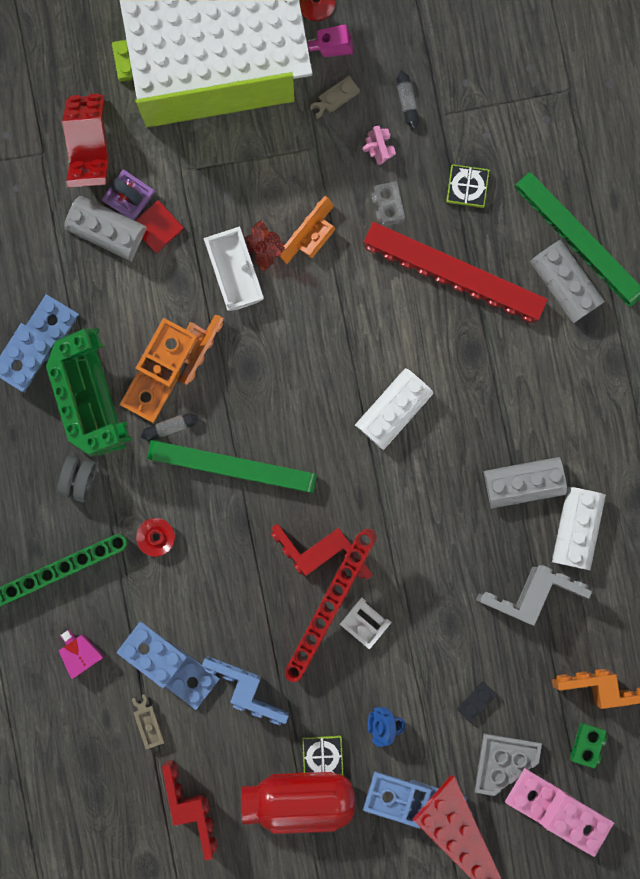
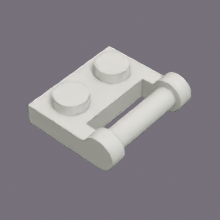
[340,598,391,649]

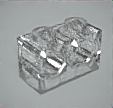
[371,181,405,226]

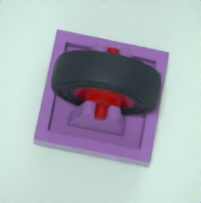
[102,170,155,221]

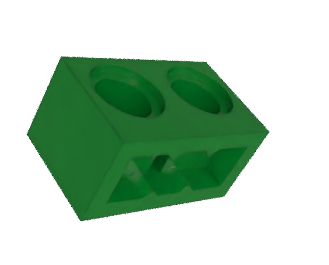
[570,722,607,769]

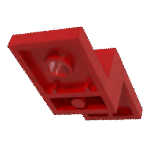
[162,760,218,861]

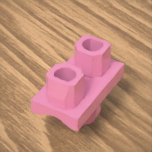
[362,126,396,165]

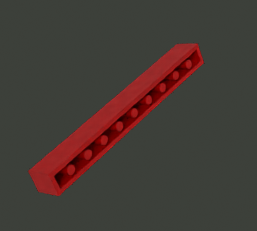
[363,222,548,323]

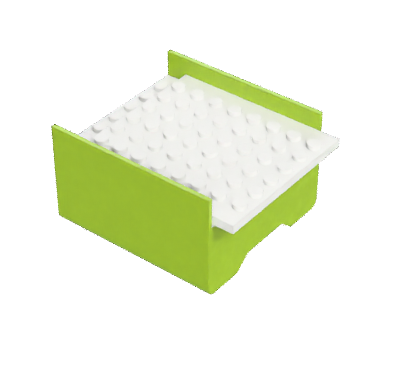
[112,0,312,128]

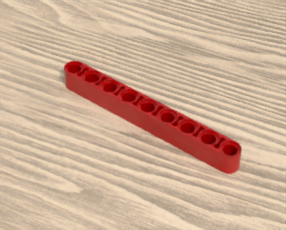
[285,529,377,682]

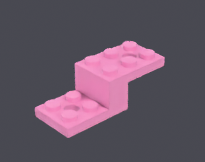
[505,768,614,857]

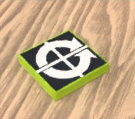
[446,165,489,208]
[303,736,343,775]

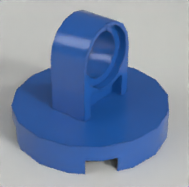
[367,707,406,747]

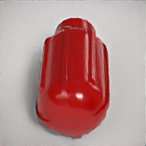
[241,772,355,834]

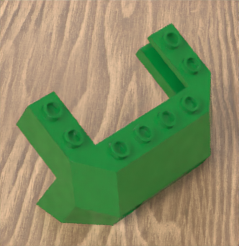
[46,328,132,457]

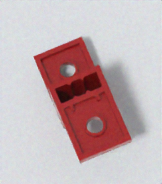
[62,93,110,187]
[271,523,373,580]

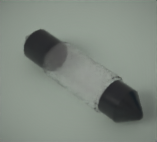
[396,70,419,129]
[140,413,199,441]

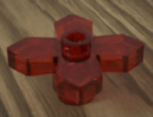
[244,220,285,271]

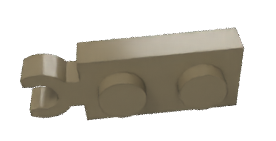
[310,76,360,118]
[132,694,165,749]

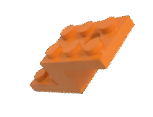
[120,318,198,423]
[552,669,640,709]

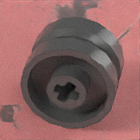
[57,455,97,503]

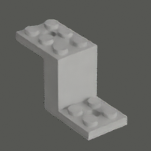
[476,565,592,626]

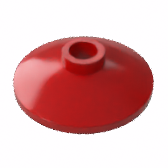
[299,0,335,21]
[136,518,175,557]

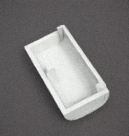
[204,227,264,311]
[355,368,434,450]
[552,487,606,570]

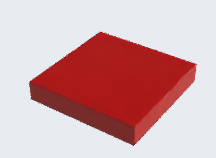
[135,200,184,254]

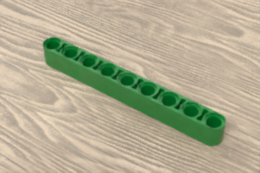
[514,172,640,307]
[147,440,318,493]
[0,534,129,607]

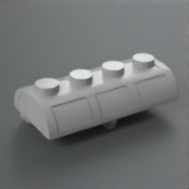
[64,196,147,262]
[530,240,605,324]
[483,457,567,509]

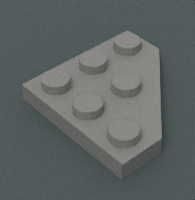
[474,733,542,796]

